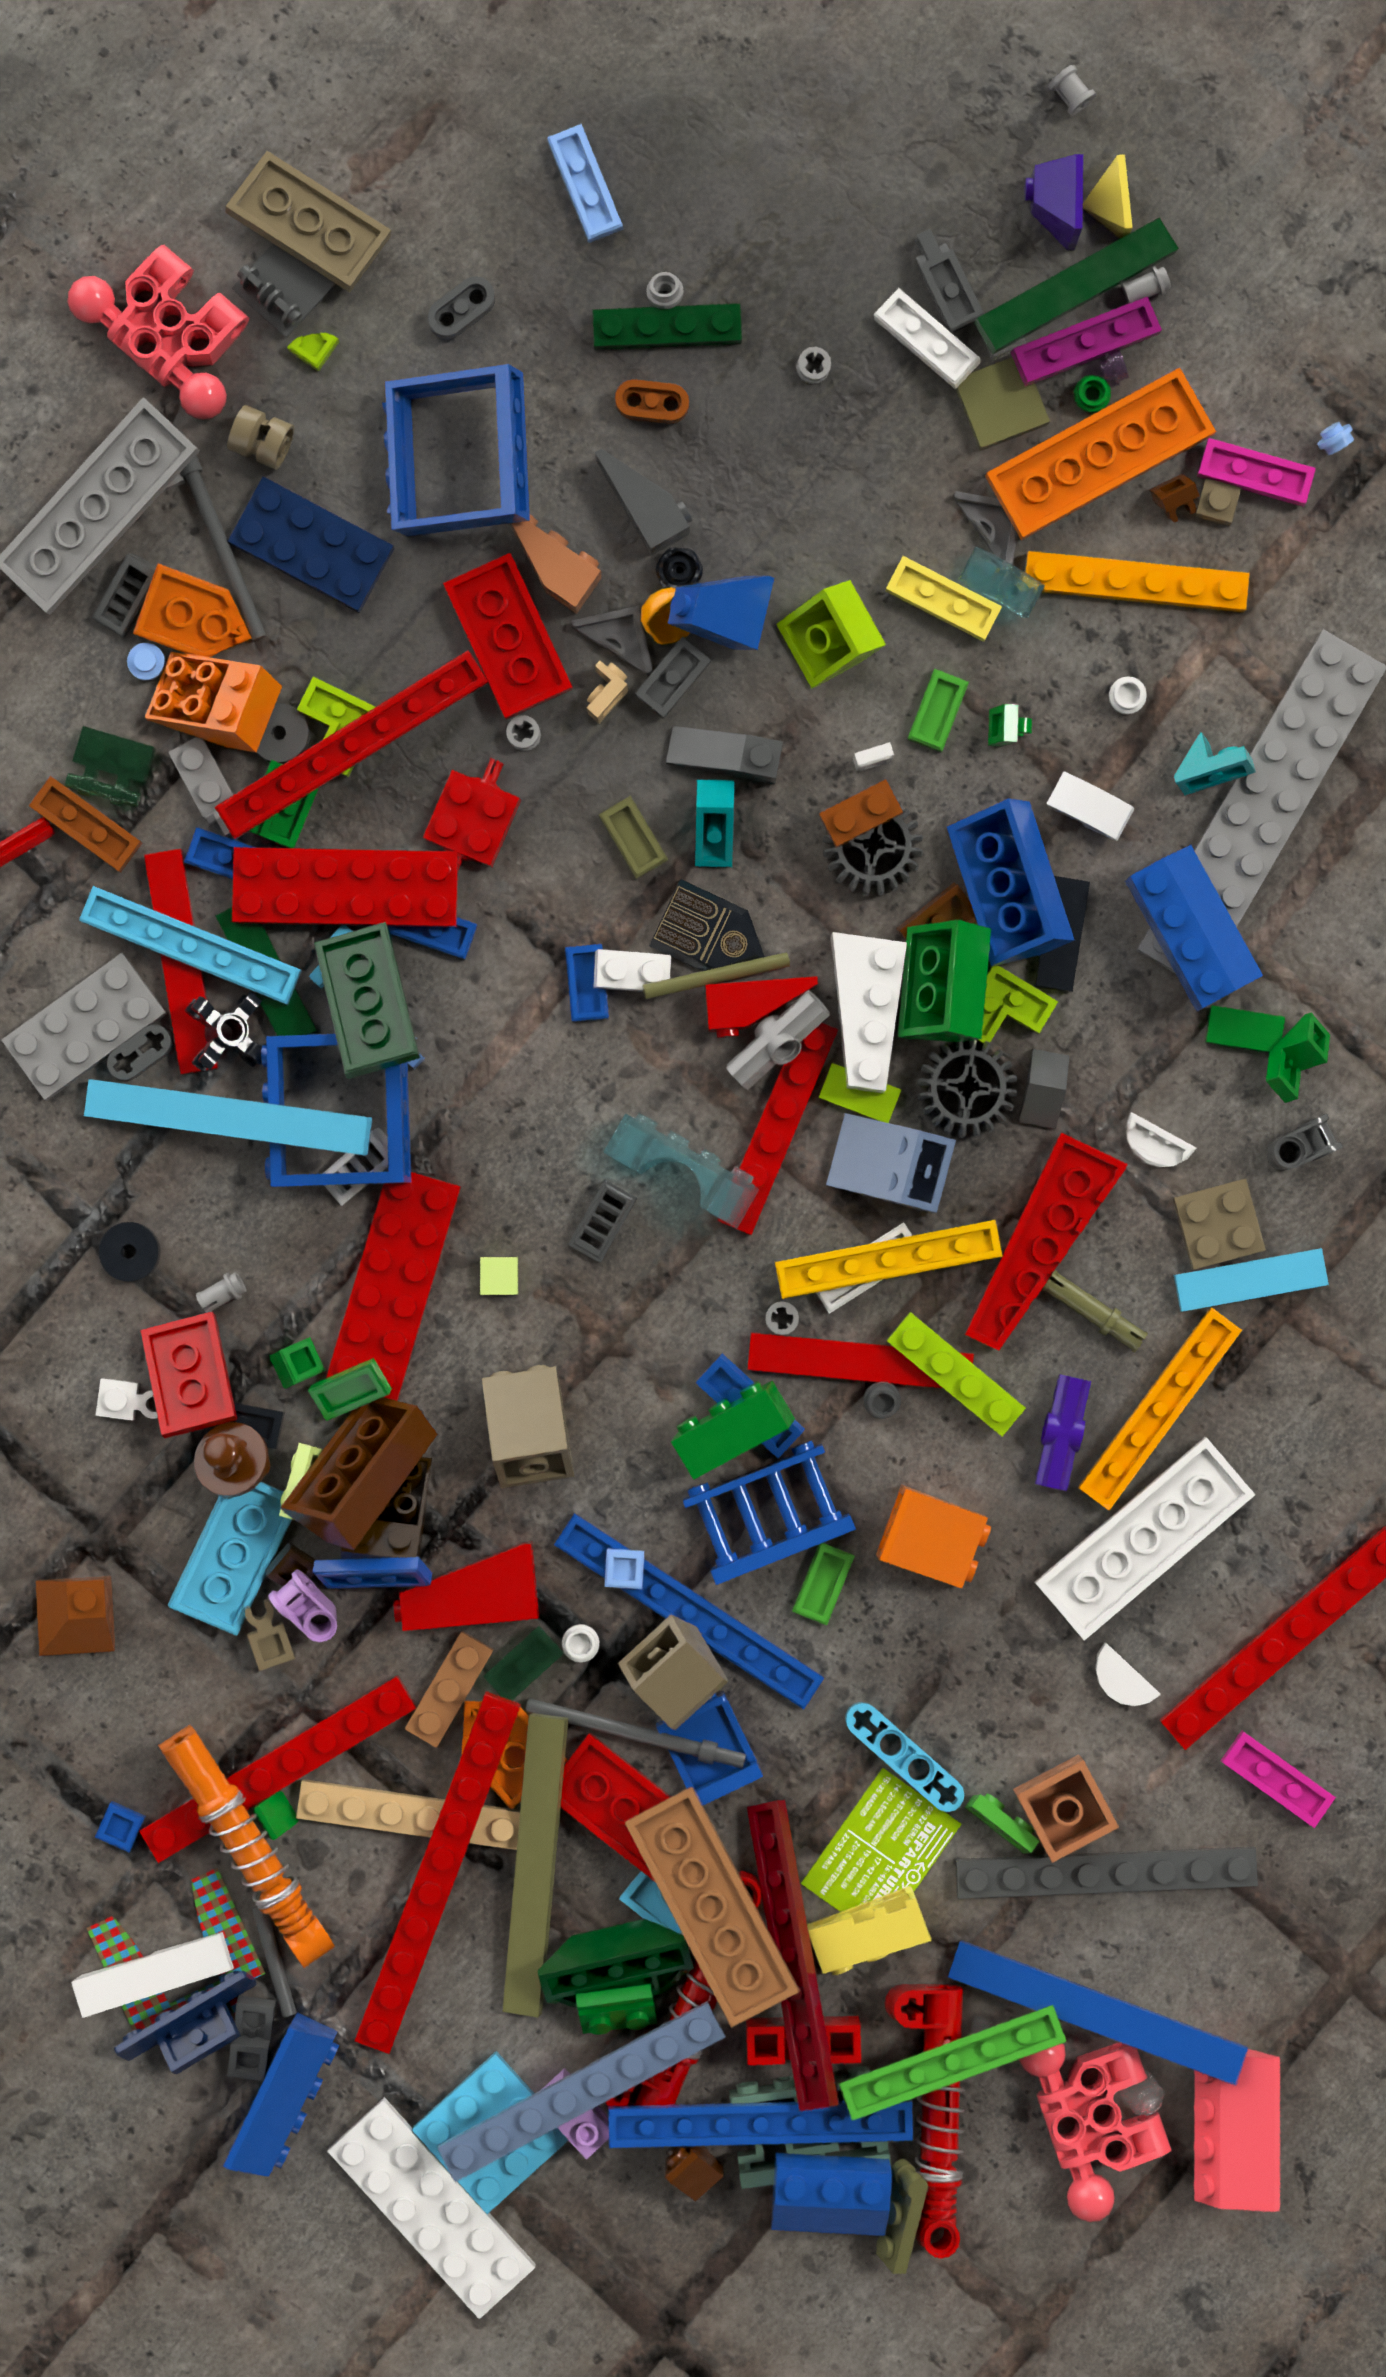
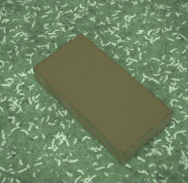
[599,796,668,880]

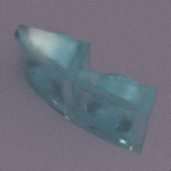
[958,547,1045,618]

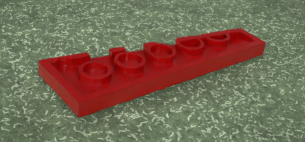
[964,1132,1128,1351]

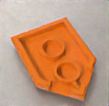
[133,563,251,657]
[461,1700,567,1810]

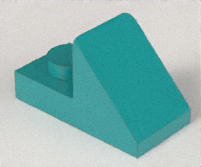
[1174,733,1256,795]

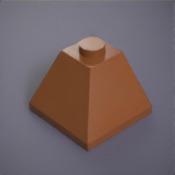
[36,1576,115,1656]

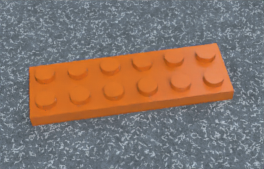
[985,367,1216,540]

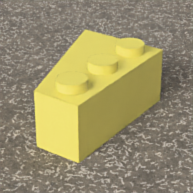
[807,1886,932,1975]

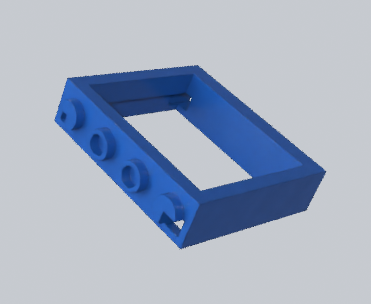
[382,364,530,536]
[261,1034,411,1187]

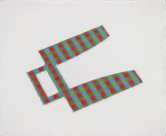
[87,1867,265,2031]

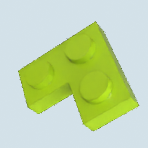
[297,676,375,777]
[976,965,1058,1044]

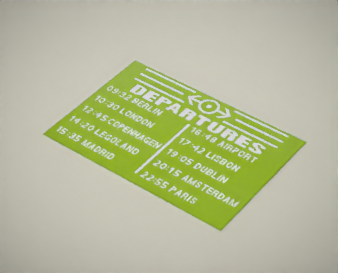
[801,1768,962,1912]

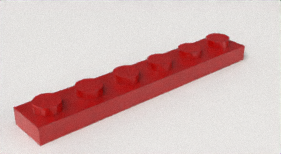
[717,1023,839,1235]

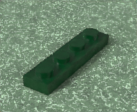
[592,303,742,350]

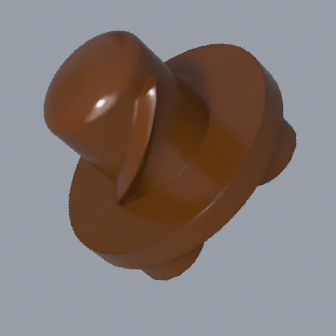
[194,1422,270,1499]

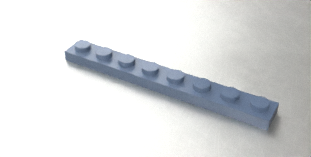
[437,2001,725,2182]

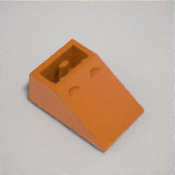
[144,652,282,753]

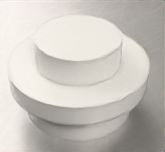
[1109,677,1146,714]
[562,1624,599,1662]

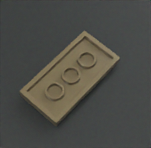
[225,151,391,292]

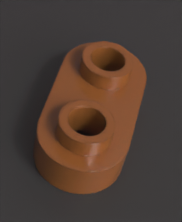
[615,379,689,424]

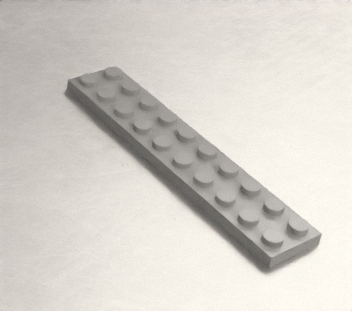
[1136,629,1386,973]

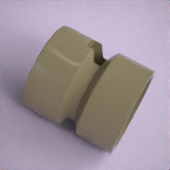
[227,405,295,470]

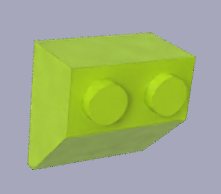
[776,580,886,688]

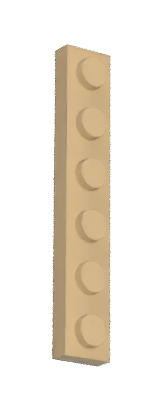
[296,1779,520,1850]

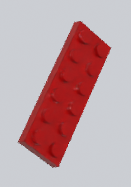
[232,847,459,928]
[326,1170,461,1401]

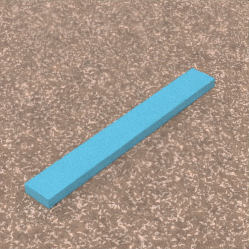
[84,1079,372,1155]

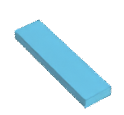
[1174,1248,1329,1312]

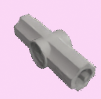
[726,990,830,1090]

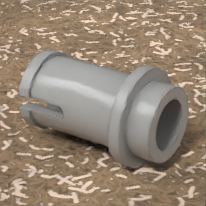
[1121,266,1171,304]
[196,1272,247,1313]

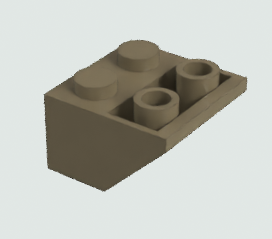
[618,1615,729,1730]

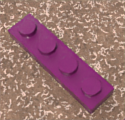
[1011,296,1162,387]

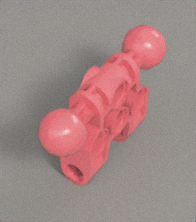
[67,245,249,420]
[1019,2042,1171,2222]

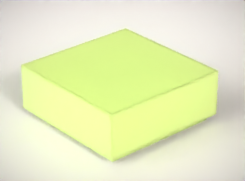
[480,1257,518,1295]

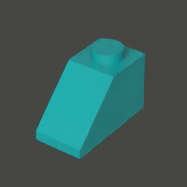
[695,780,734,867]

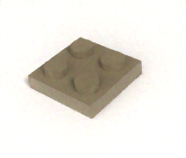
[1172,1179,1266,1270]

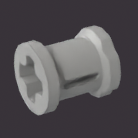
[1048,65,1097,116]

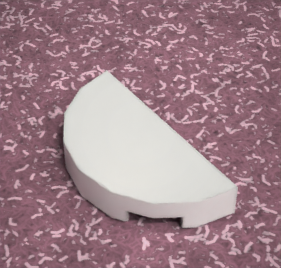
[1126,1112,1196,1168]
[1096,1642,1161,1706]

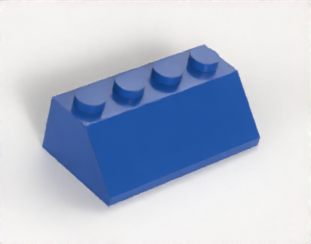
[947,798,1074,966]
[1125,845,1263,1012]
[223,2012,339,2177]

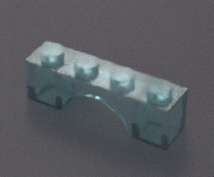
[603,1113,759,1228]

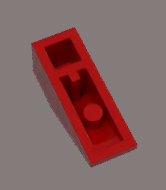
[705,976,818,1038]

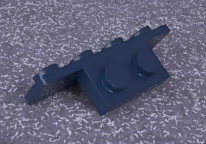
[114,1971,257,2075]

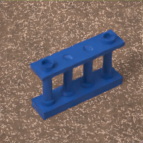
[683,1440,856,1585]

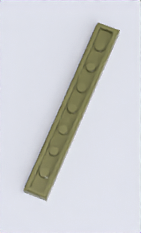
[502,1713,568,2017]

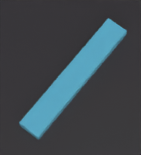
[79,886,302,1005]

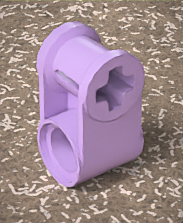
[268,1569,337,1642]

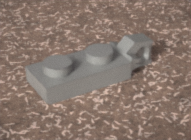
[168,737,234,838]

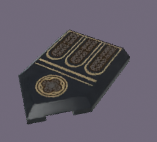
[649,879,765,971]

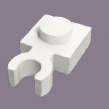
[96,1378,158,1421]

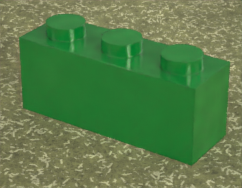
[671,1380,795,1480]

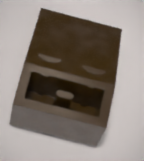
[341,1457,432,1559]

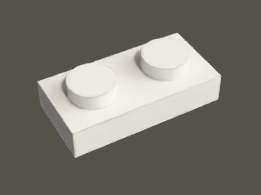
[593,949,671,992]

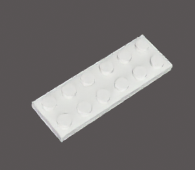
[1035,1437,1255,1641]
[327,2097,536,2319]

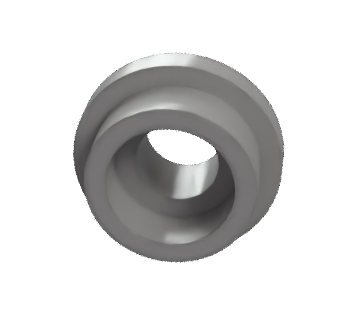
[646,272,684,309]

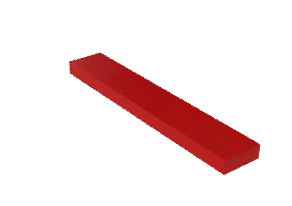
[144,848,219,1075]
[747,1333,974,1388]

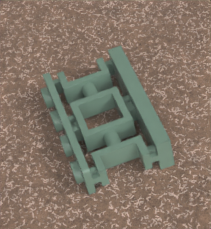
[729,2066,891,2189]

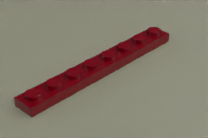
[747,1800,839,2112]

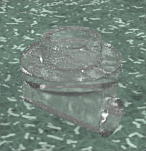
[1119,2070,1165,2116]

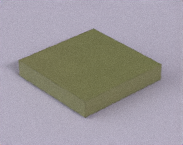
[956,357,1050,451]

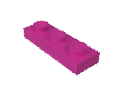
[1197,438,1316,507]
[1220,1730,1336,1828]

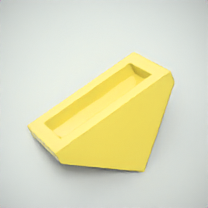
[1083,154,1133,239]

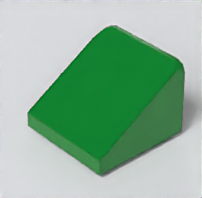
[270,1337,326,1389]
[253,1790,299,1840]

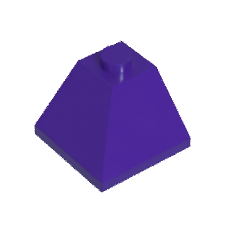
[1024,154,1083,251]

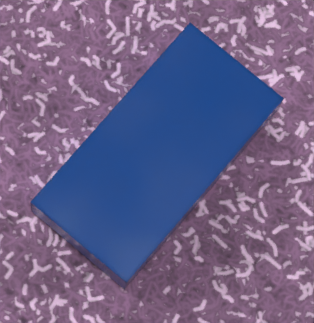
[565,944,609,1022]

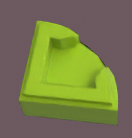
[287,333,340,372]

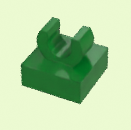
[988,704,1032,747]

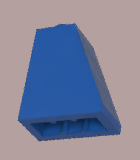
[667,576,774,650]

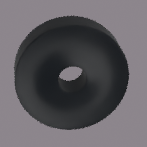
[99,1222,161,1282]

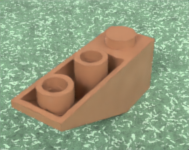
[509,515,602,614]

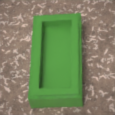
[907,669,969,753]
[792,1543,855,1625]

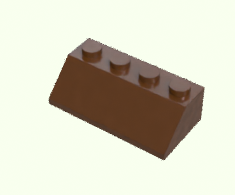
[280,1397,438,1550]

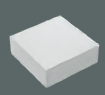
[853,742,894,772]

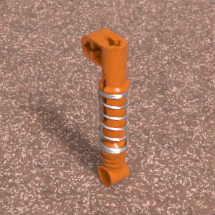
[158,1725,335,1968]

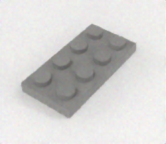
[1,953,167,1101]

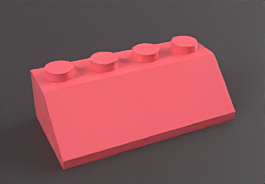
[1194,2049,1280,2212]

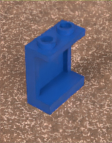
[656,1691,763,1805]

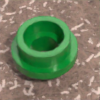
[1074,375,1111,413]

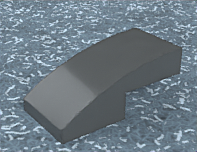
[227,1995,276,2081]

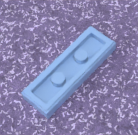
[547,124,623,243]

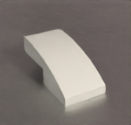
[1047,772,1134,841]

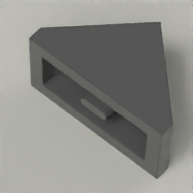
[1019,1049,1069,1129]

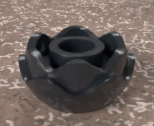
[656,547,703,588]

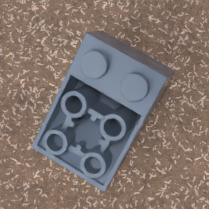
[826,1113,956,1214]

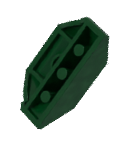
[537,1919,694,2008]

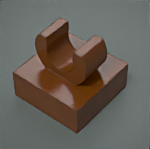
[1149,473,1200,523]

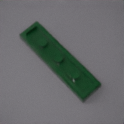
[215,907,317,1036]

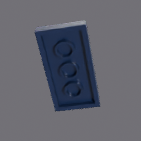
[228,476,395,613]

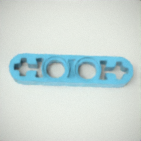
[845,1702,964,1812]

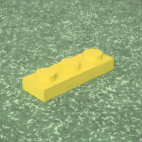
[885,556,1002,642]

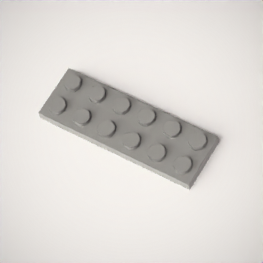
[0,397,200,615]

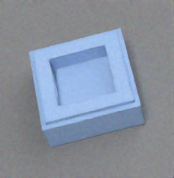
[605,1548,645,1589]

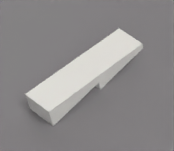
[71,1932,234,2018]

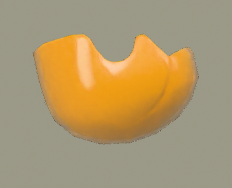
[641,587,690,645]

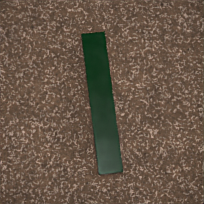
[974,217,1179,354]

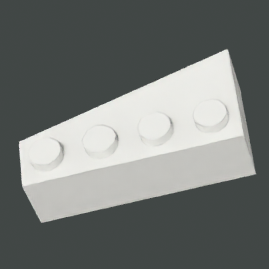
[831,932,907,1093]

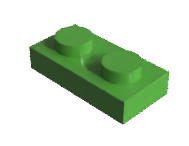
[964,1793,1040,1854]

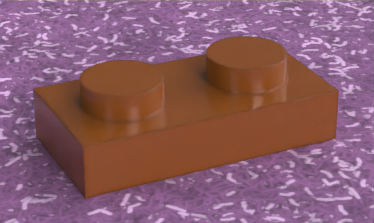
[819,779,903,848]

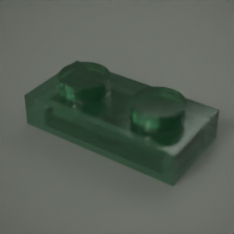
[483,1625,564,1701]

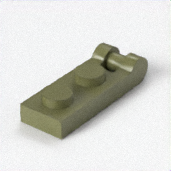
[876,2159,928,2274]

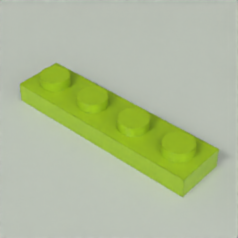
[886,1312,1026,1437]

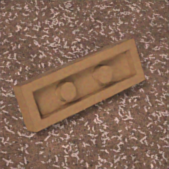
[405,1631,494,1748]

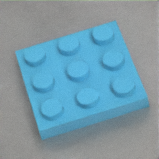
[412,2051,568,2214]

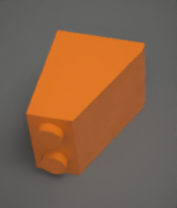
[876,1485,991,1588]

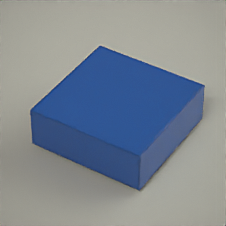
[95,1801,146,1852]

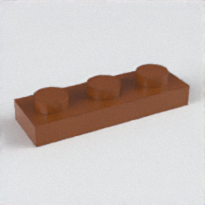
[29,776,143,873]

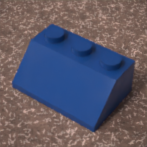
[771,2153,892,2236]

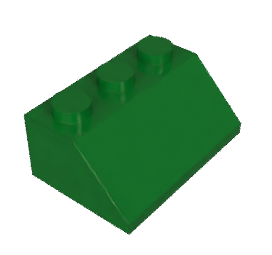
[898,920,991,1042]

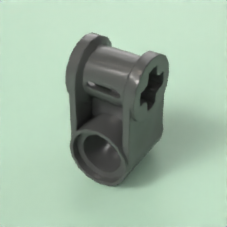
[1266,1113,1343,1171]

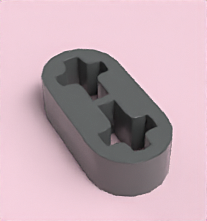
[107,1025,173,1081]

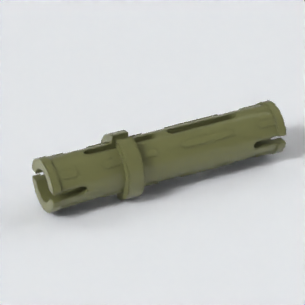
[1042,1270,1148,1353]

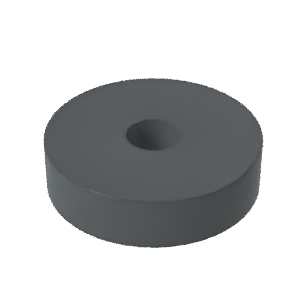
[257,703,310,764]

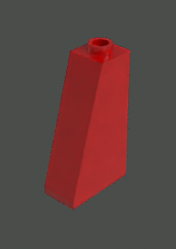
[394,1541,539,1631]

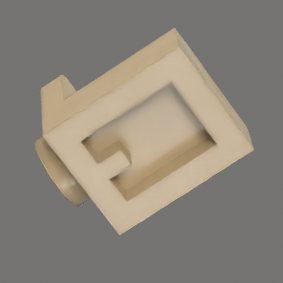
[587,660,629,724]

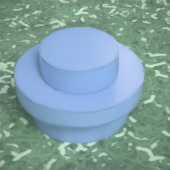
[1317,422,1354,455]
[127,643,165,680]

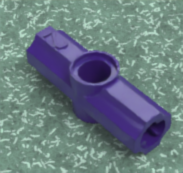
[1034,1374,1091,1491]

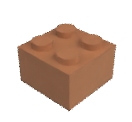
[1013,1754,1119,1863]

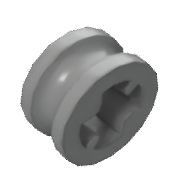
[796,347,831,384]
[506,715,541,752]
[765,1301,799,1335]

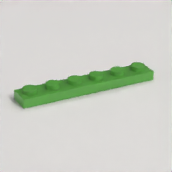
[839,2005,1067,2121]

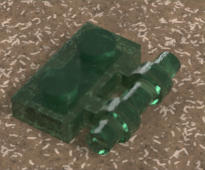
[65,726,156,808]

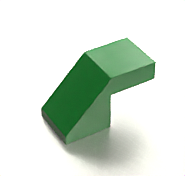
[1266,1012,1330,1103]

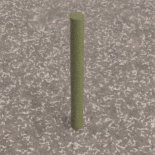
[642,952,790,999]

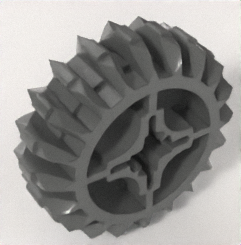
[823,808,923,896]
[917,1040,1018,1138]

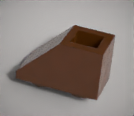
[665,2146,724,2202]

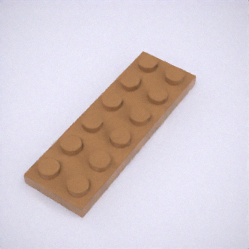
[625,1786,799,2028]

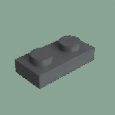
[635,637,711,719]

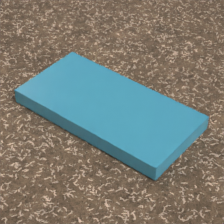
[168,1482,292,1636]

